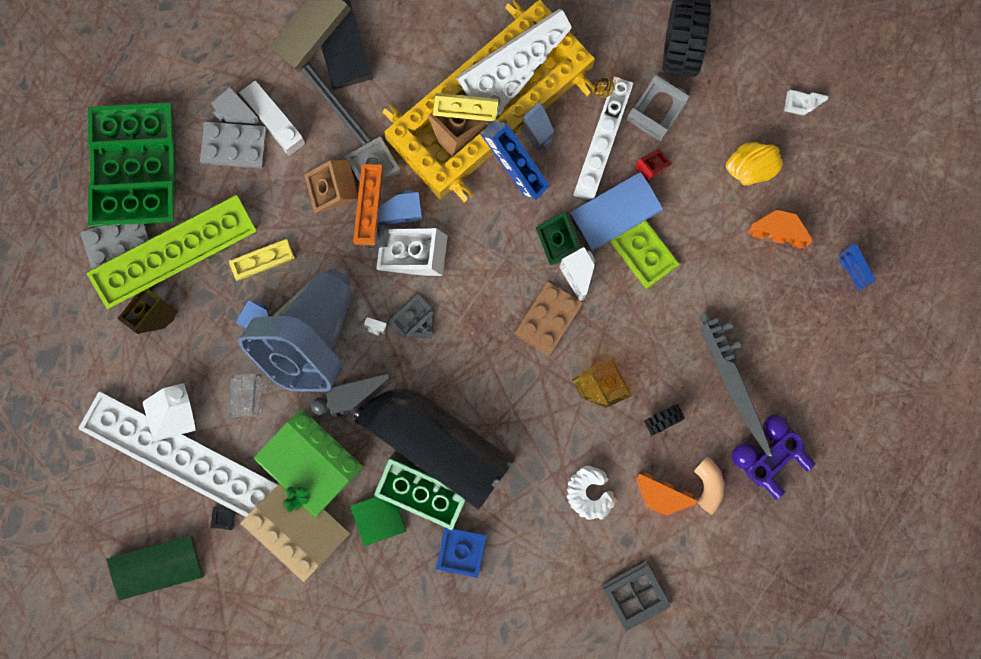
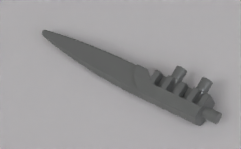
[699,312,772,456]

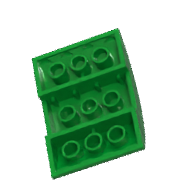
[88,103,176,227]

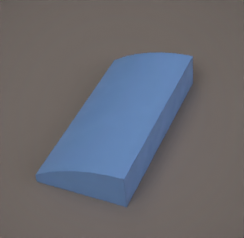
[570,172,663,251]

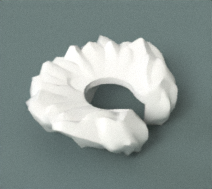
[567,465,617,520]

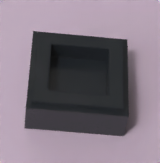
[210,507,235,530]

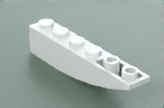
[573,76,634,201]

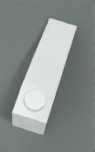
[239,80,305,156]

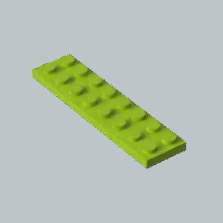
[86,194,257,309]

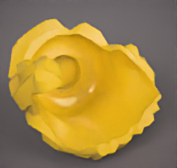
[725,142,783,185]

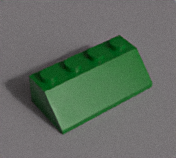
[374,451,466,530]

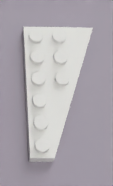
[456,9,572,128]

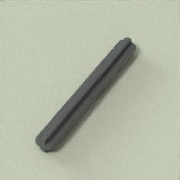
[302,64,371,146]

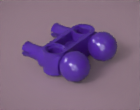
[732,414,816,500]

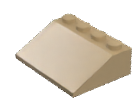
[240,484,350,582]

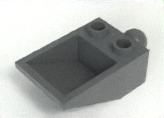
[311,374,391,418]

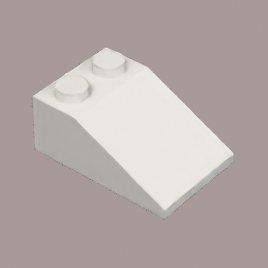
[376,228,448,276]

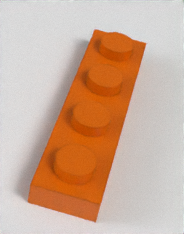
[353,164,384,245]

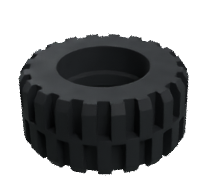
[663,0,711,77]

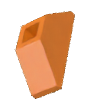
[747,210,812,248]
[635,472,697,516]

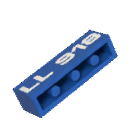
[480,120,550,200]

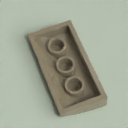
[269,0,351,72]

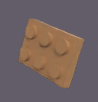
[514,281,583,356]

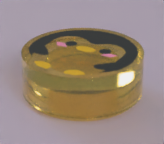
[594,77,614,99]

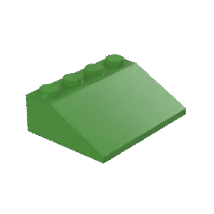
[254,409,363,518]

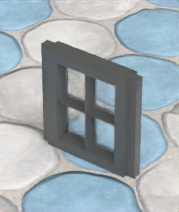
[601,561,671,631]

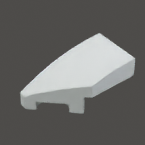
[784,90,828,115]

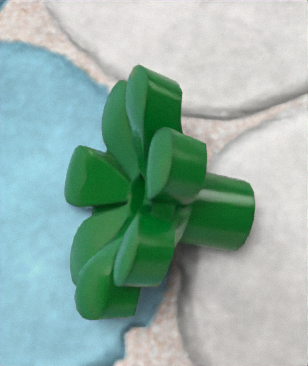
[283,487,309,512]

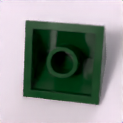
[536,211,581,265]

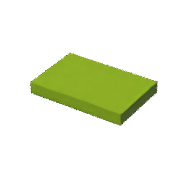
[609,220,680,290]

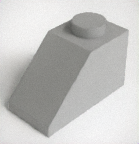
[211,87,260,125]

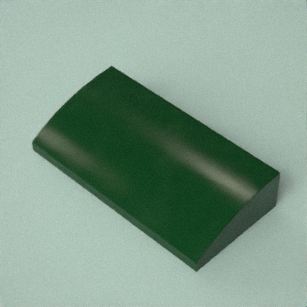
[106,536,203,600]

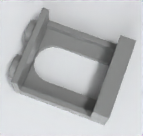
[627,75,690,142]

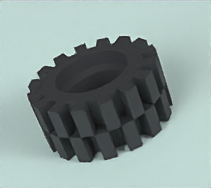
[644,404,686,436]

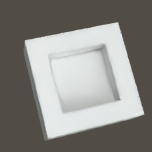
[364,317,387,336]

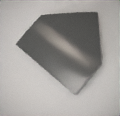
[387,293,433,338]

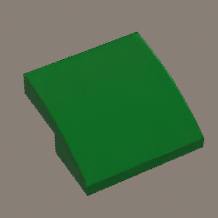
[350,497,407,547]

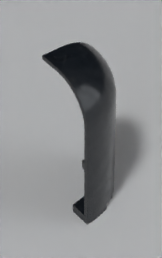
[354,389,515,511]

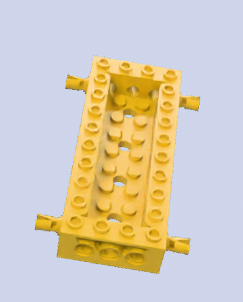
[382,0,596,203]

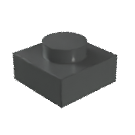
[365,225,388,248]

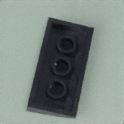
[321,0,373,90]

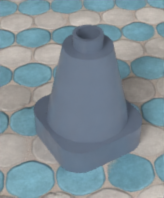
[238,269,352,392]

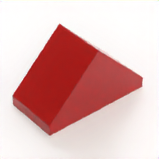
[634,149,672,183]

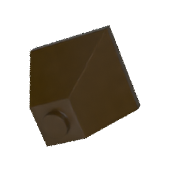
[117,289,178,334]

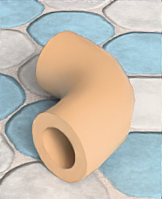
[694,456,725,515]

